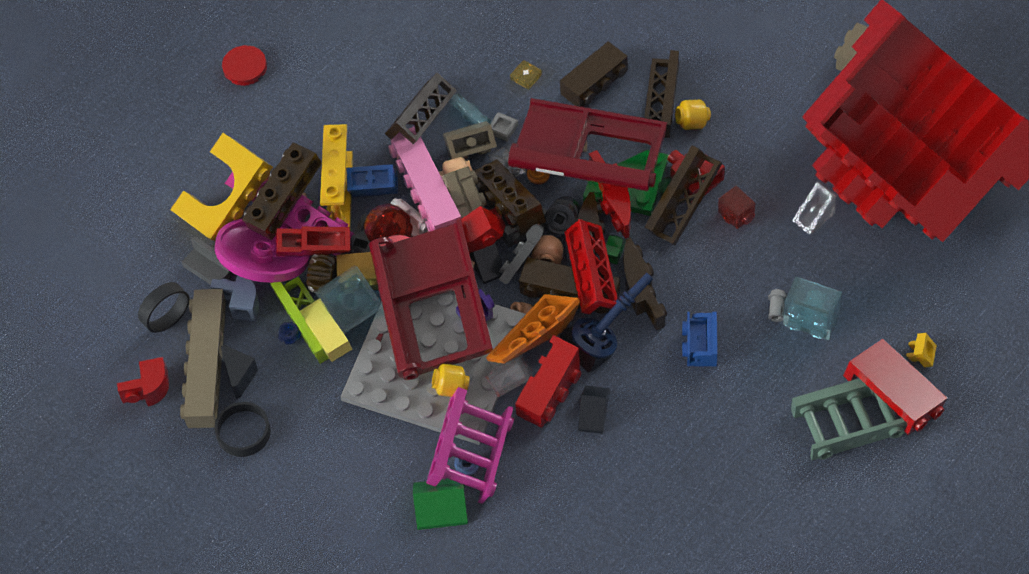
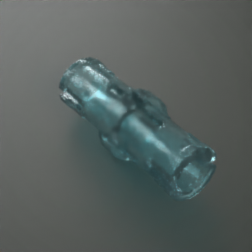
[450,93,491,124]

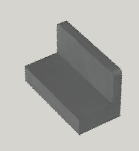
[182,236,234,285]

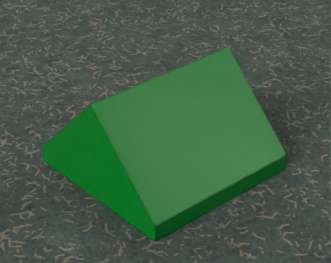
[413,479,468,530]

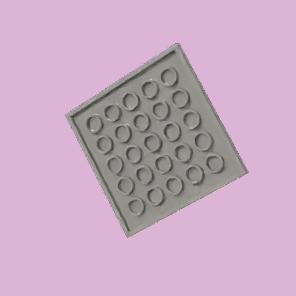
[341,291,526,445]

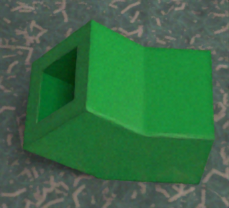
[606,235,626,265]

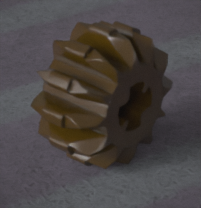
[306,254,337,294]

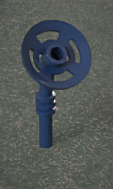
[571,273,653,358]

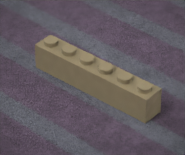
[180,289,226,428]

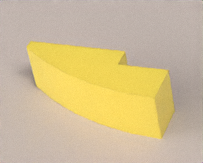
[300,300,352,362]

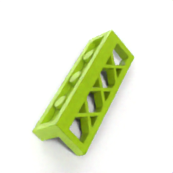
[270,276,329,364]

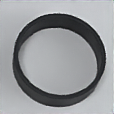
[138,282,190,333]
[214,402,271,457]

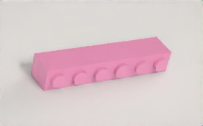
[388,127,462,232]

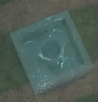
[314,265,383,334]
[783,276,842,340]

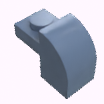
[210,275,260,321]

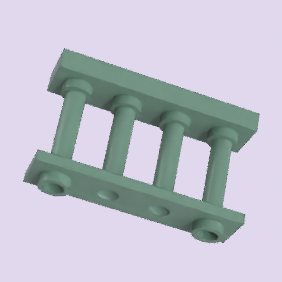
[791,379,907,461]

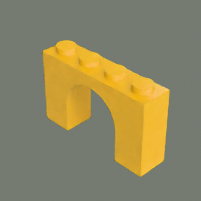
[170,133,273,241]

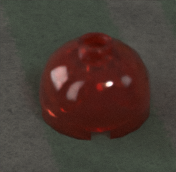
[364,203,413,242]

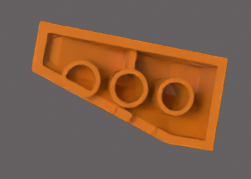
[486,294,580,364]

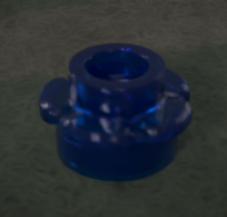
[278,322,301,345]

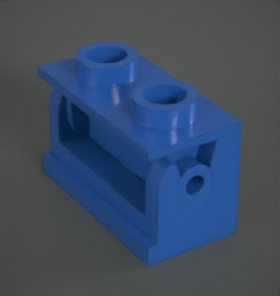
[346,164,398,197]
[682,312,717,366]

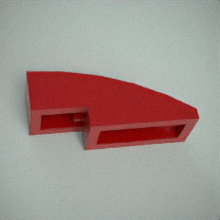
[276,226,350,256]

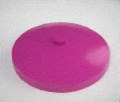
[215,218,310,283]

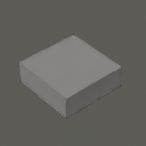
[491,112,518,142]

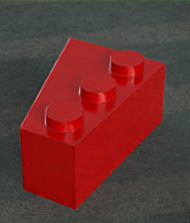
[515,335,581,428]

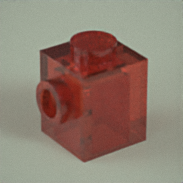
[718,186,756,229]

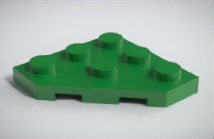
[583,150,669,216]

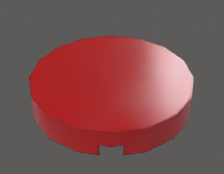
[222,45,267,86]

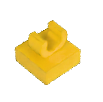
[906,333,937,367]

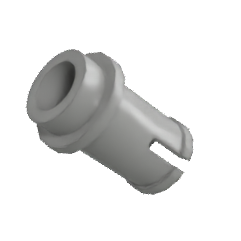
[768,289,787,322]

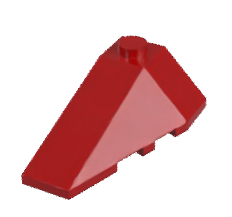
[461,206,506,253]

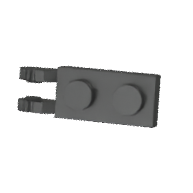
[499,224,544,284]

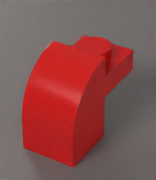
[117,357,169,407]

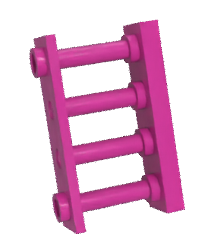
[426,387,514,504]

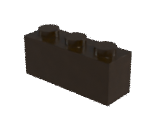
[560,41,628,107]

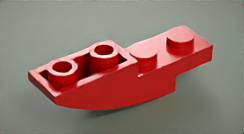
[589,150,631,239]

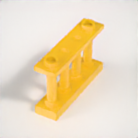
[320,124,353,230]

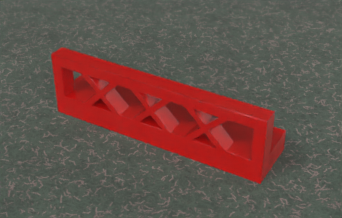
[565,219,618,314]

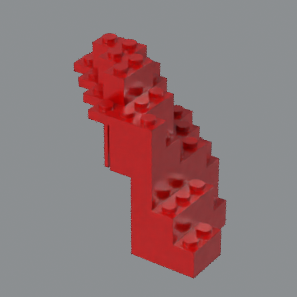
[802,0,1029,242]

